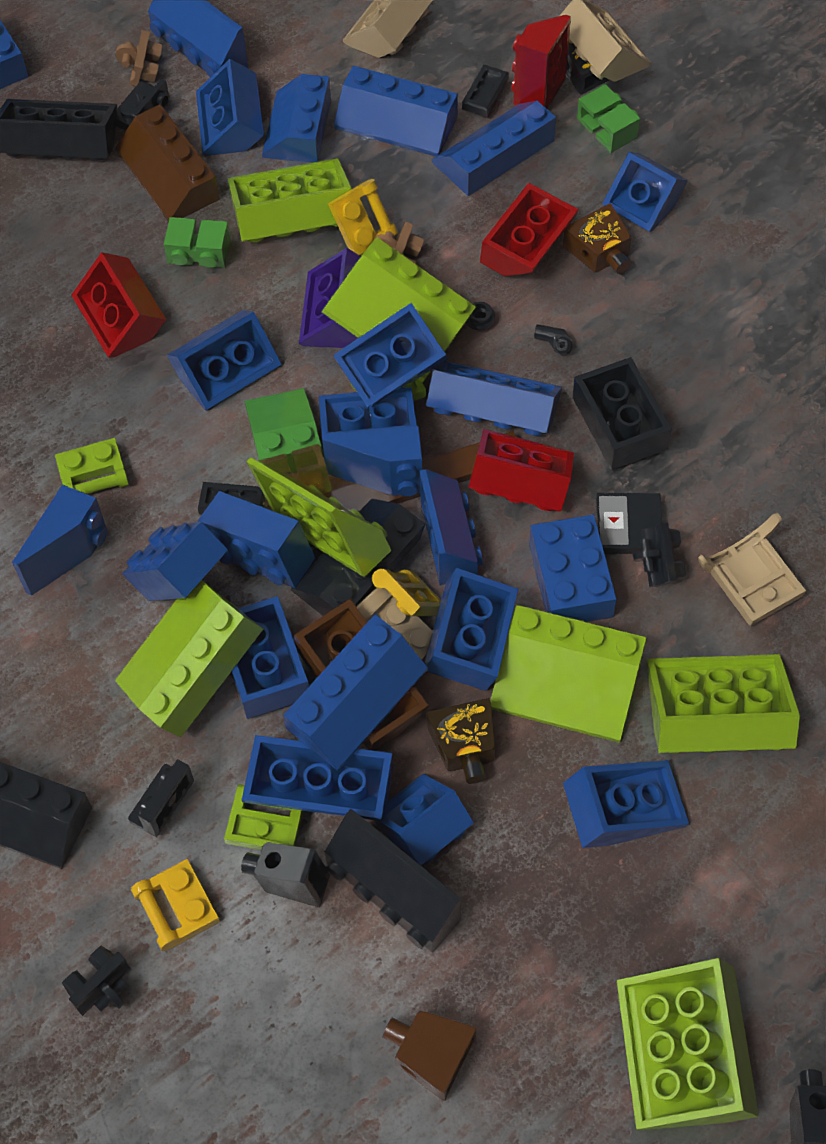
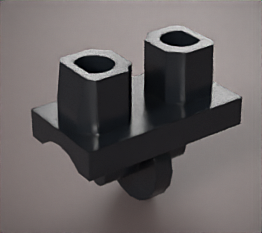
[633,523,686,587]
[62,945,131,1016]

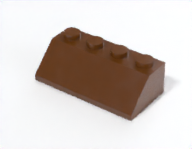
[116,104,220,222]
[294,599,429,751]

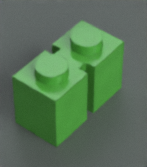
[577,84,640,153]
[164,217,230,268]

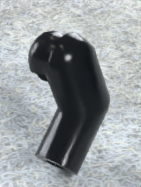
[534,324,573,356]

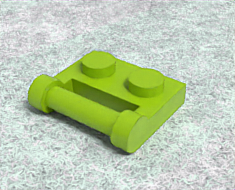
[55,438,129,494]
[224,784,305,850]

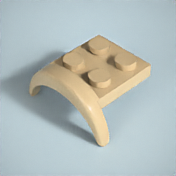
[698,513,806,627]
[357,588,433,659]

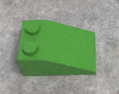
[244,388,324,475]

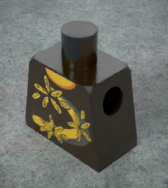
[427,698,495,784]

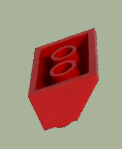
[511,15,571,109]
[480,182,579,276]
[71,252,167,358]
[468,429,574,512]

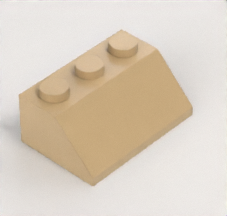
[342,0,433,58]
[560,0,651,82]

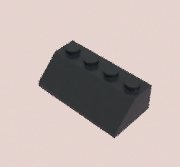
[0,99,117,160]
[291,498,425,616]
[0,762,92,869]
[324,809,461,953]

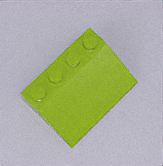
[227,158,351,242]
[322,237,476,383]
[246,457,391,577]
[115,580,263,737]
[491,605,646,743]
[647,654,800,753]
[617,958,759,1131]

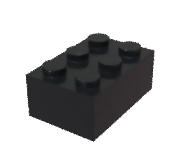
[572,357,672,470]

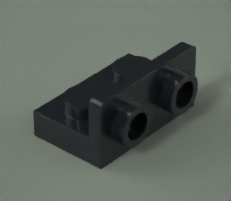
[116,79,170,130]
[128,759,194,838]

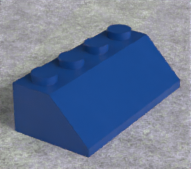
[148,0,248,77]
[334,65,458,156]
[432,101,556,196]
[426,361,562,436]
[283,614,428,771]
[242,735,393,821]

